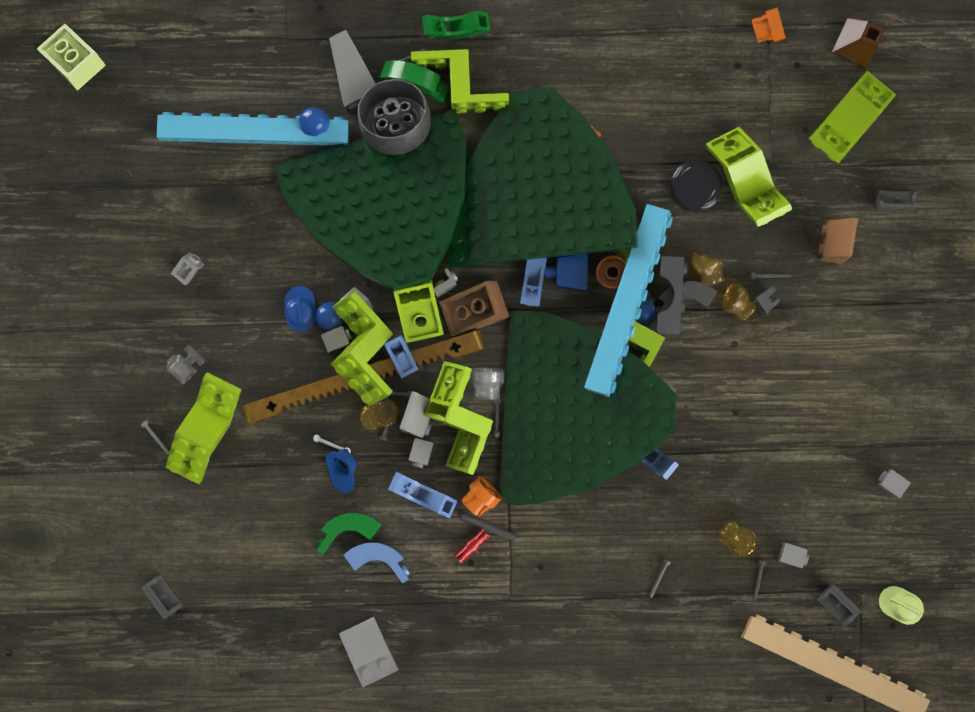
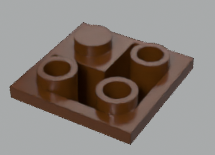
[832,18,885,68]

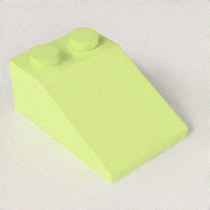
[37,24,105,91]

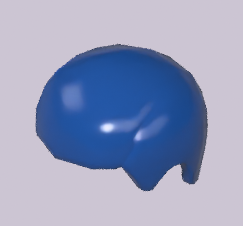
[299,107,330,136]
[635,298,656,327]
[315,302,344,332]

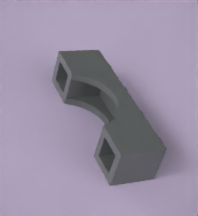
[655,256,687,336]

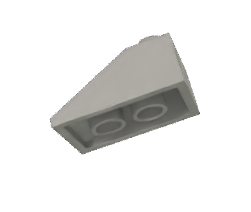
[400,391,432,439]
[339,617,399,687]

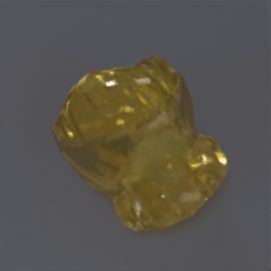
[692,253,724,286]
[722,284,756,321]
[360,398,398,431]
[719,521,755,557]

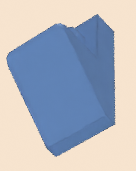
[384,335,419,378]

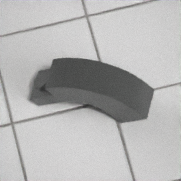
[653,281,718,322]

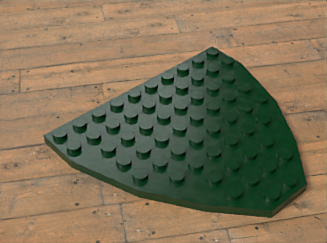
[448,87,638,268]
[274,109,467,292]
[499,311,677,504]

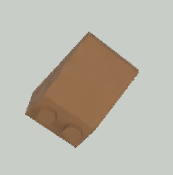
[818,218,858,264]
[439,281,509,337]

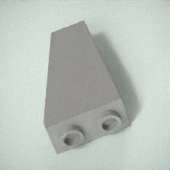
[329,30,376,110]

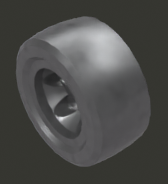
[358,79,431,155]

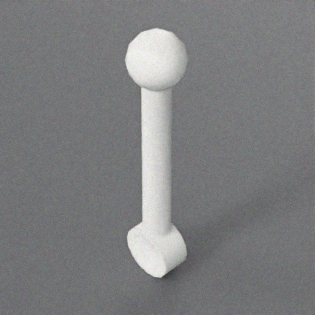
[313,435,351,453]

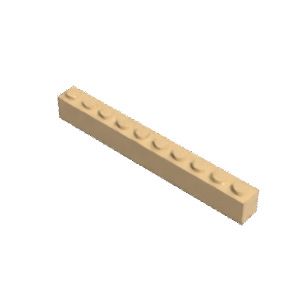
[741,615,930,712]

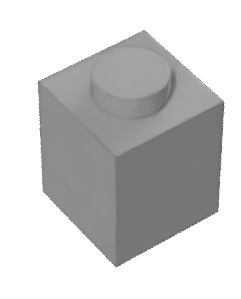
[321,326,352,354]
[409,438,434,468]
[877,469,911,499]
[778,543,809,568]

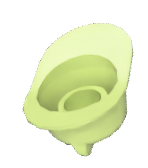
[879,586,924,625]

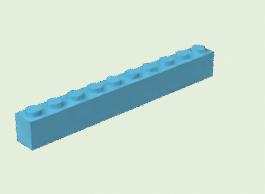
[157,112,349,146]
[584,204,673,397]

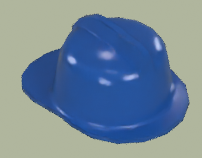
[284,286,316,332]
[325,449,357,493]

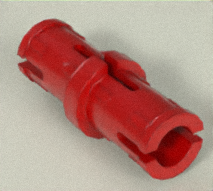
[454,528,490,564]

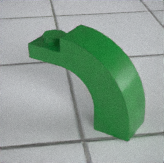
[422,11,490,40]
[380,61,449,103]
[316,513,382,555]

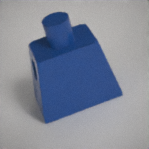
[545,254,588,293]

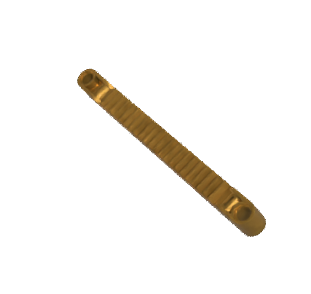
[242,330,486,425]

